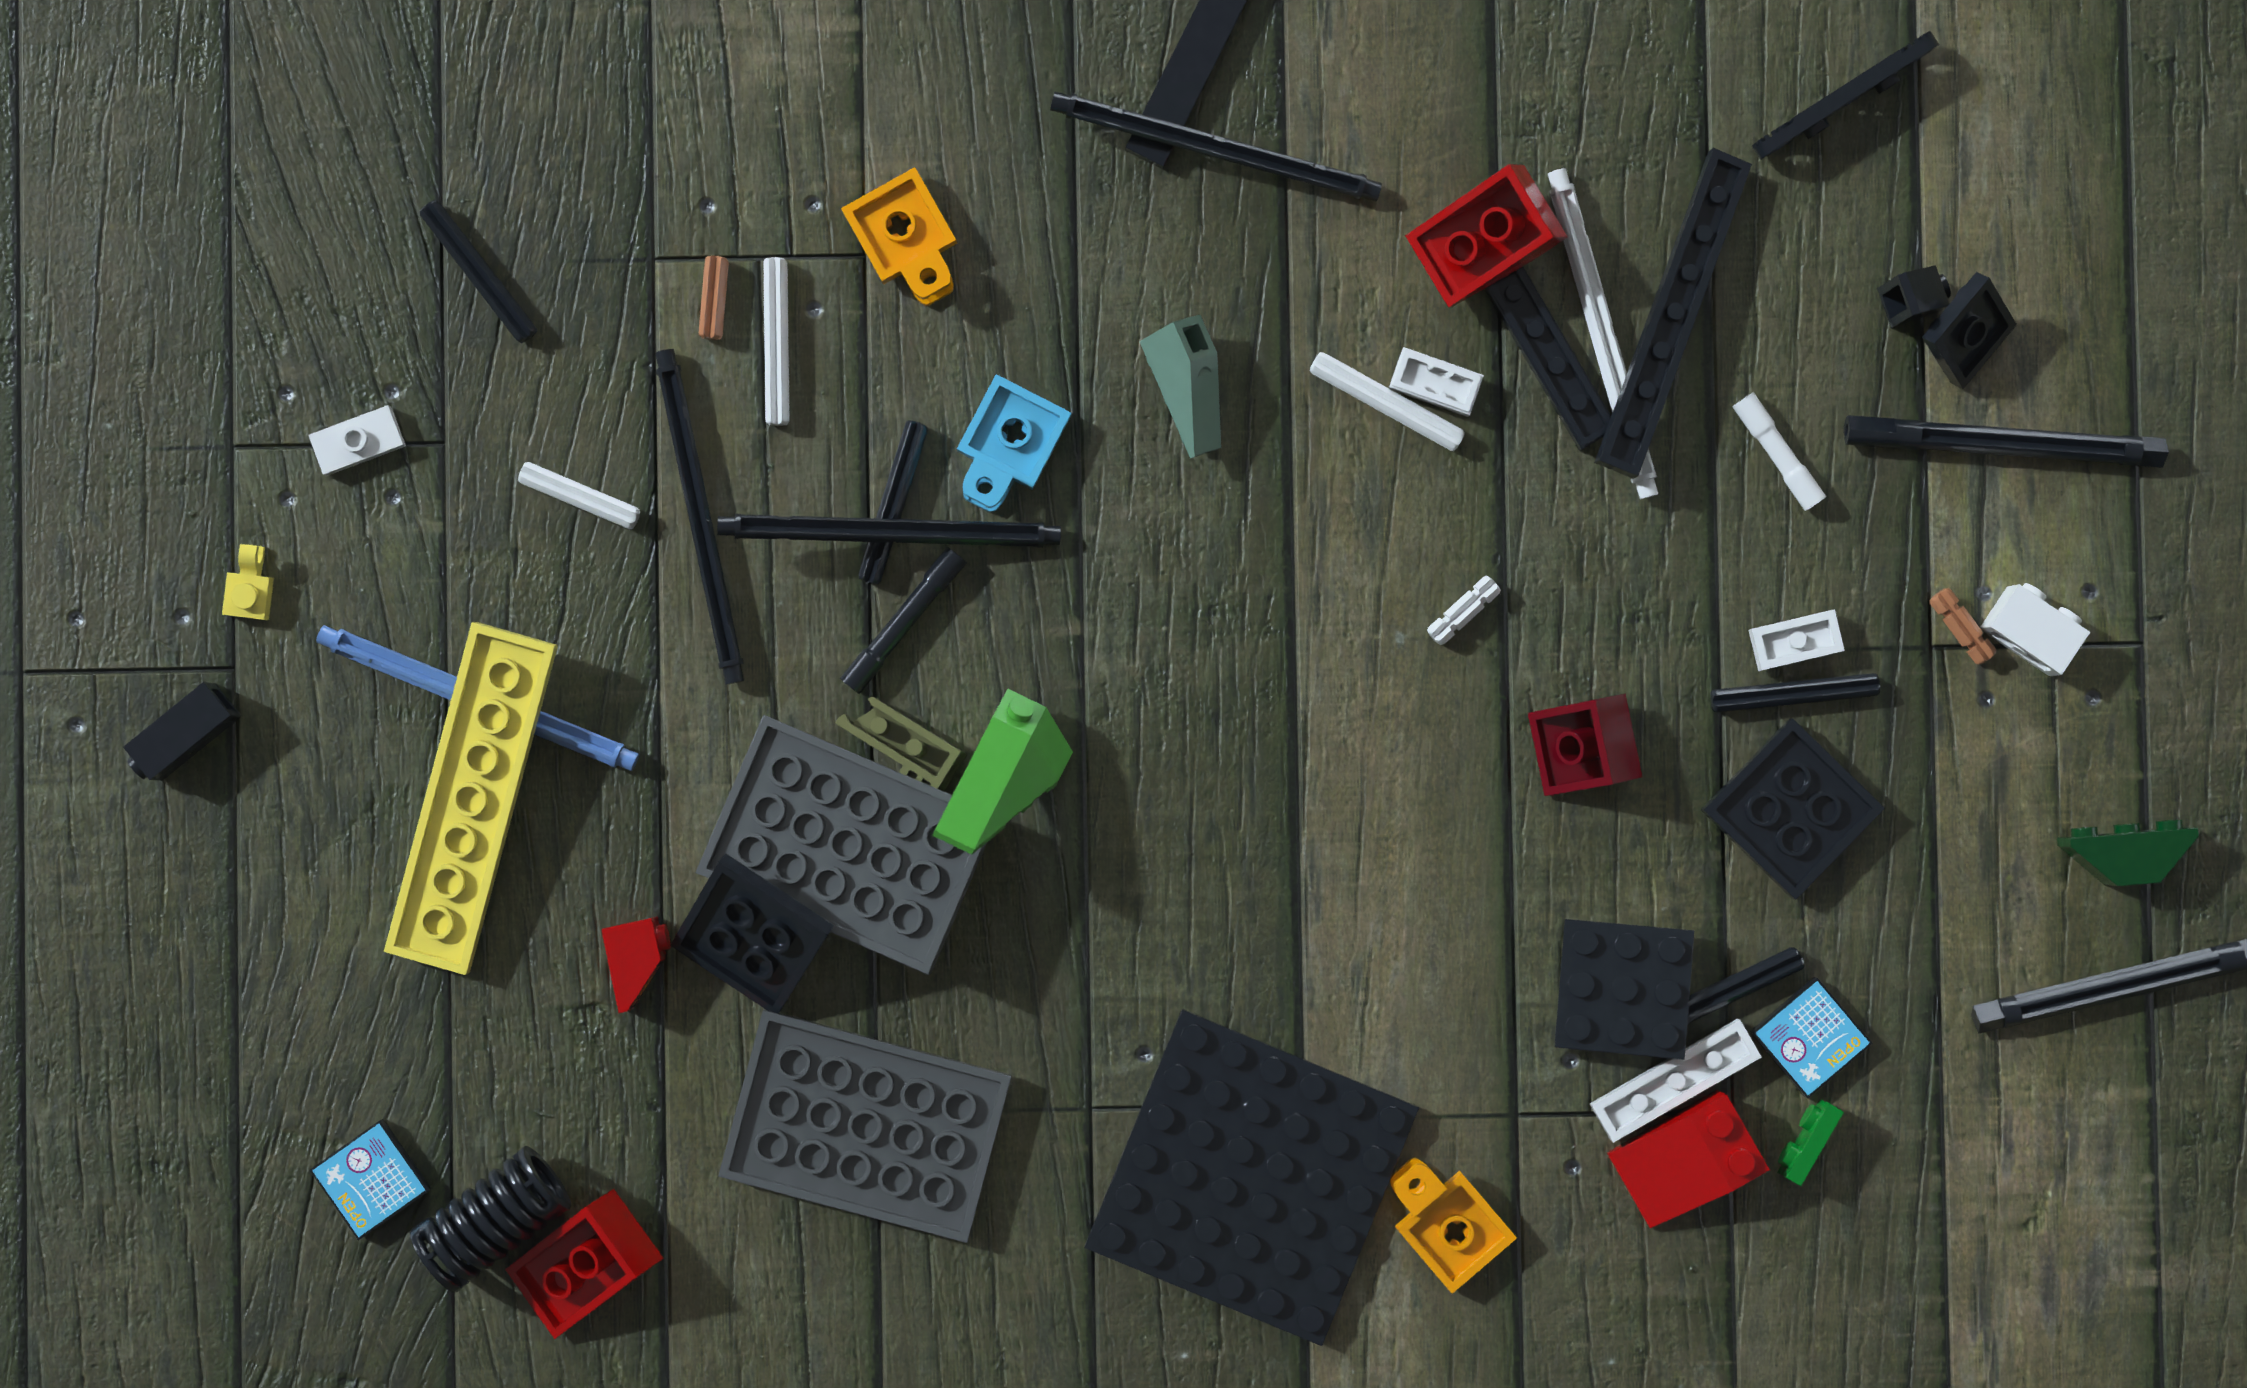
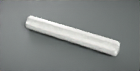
[764,257,789,426]
[1310,352,1465,451]

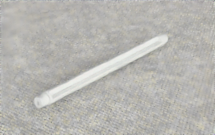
[1548,168,1658,499]

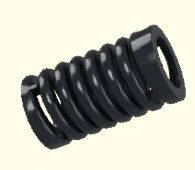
[410,1146,571,1293]

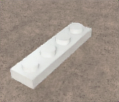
[1590,1019,1761,1143]

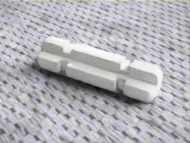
[1427,576,1501,645]

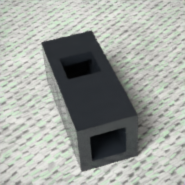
[123,682,242,781]

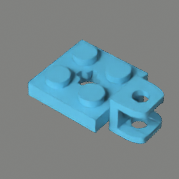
[957,374,1072,513]

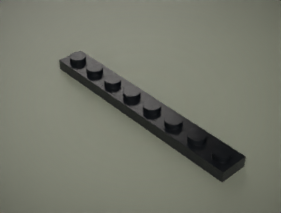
[1594,148,1752,479]

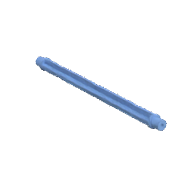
[316,625,639,771]

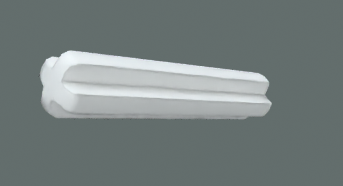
[518,462,640,529]

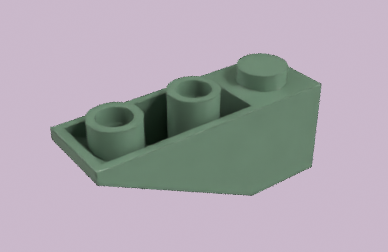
[1139,315,1221,458]

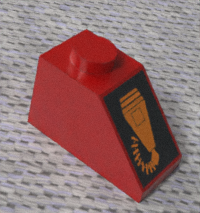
[601,916,671,1013]

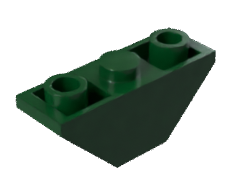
[2057,820,2199,886]

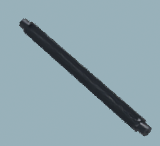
[1050,91,1382,201]
[655,349,744,685]
[717,514,1061,548]

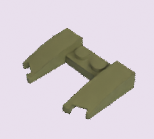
[835,696,967,790]

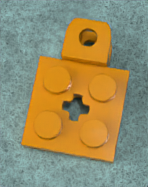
[841,167,957,306]
[1390,1158,1517,1294]

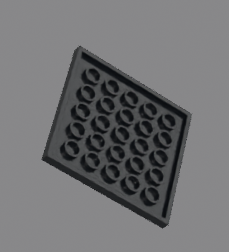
[1084,1009,1419,1346]

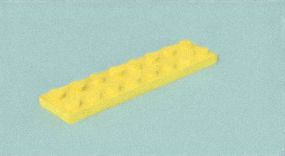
[384,622,558,975]

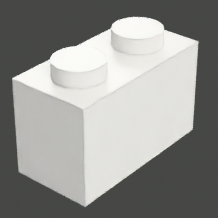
[1980,583,2090,676]

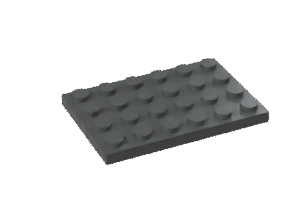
[695,715,987,975]
[718,1009,1012,1243]

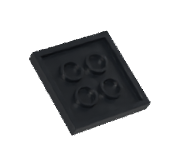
[1701,718,1885,900]
[670,853,834,1013]
[1554,919,1694,1060]

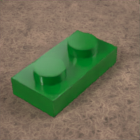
[1777,1099,1844,1186]

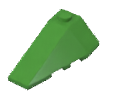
[932,689,1073,855]

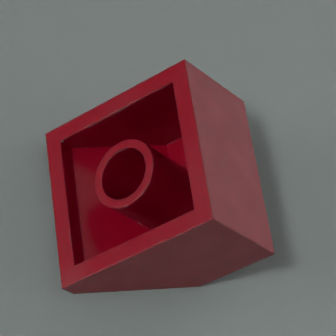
[1528,693,1643,796]

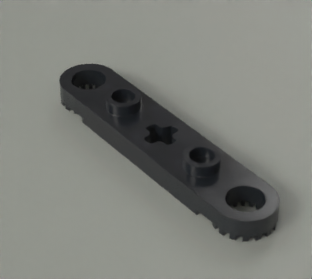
[1752,31,1939,160]

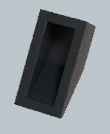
[1877,265,1951,328]

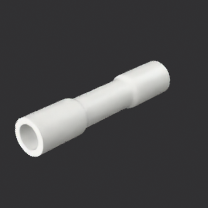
[1732,392,1826,511]

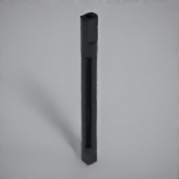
[1843,415,2169,468]
[1971,938,2247,1034]

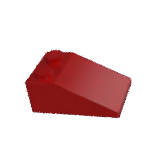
[1405,164,1568,308]
[1607,1090,1770,1228]
[505,1189,663,1339]

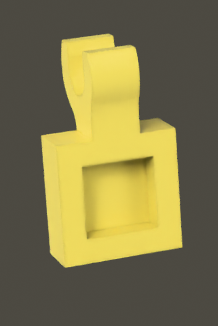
[222,544,274,620]

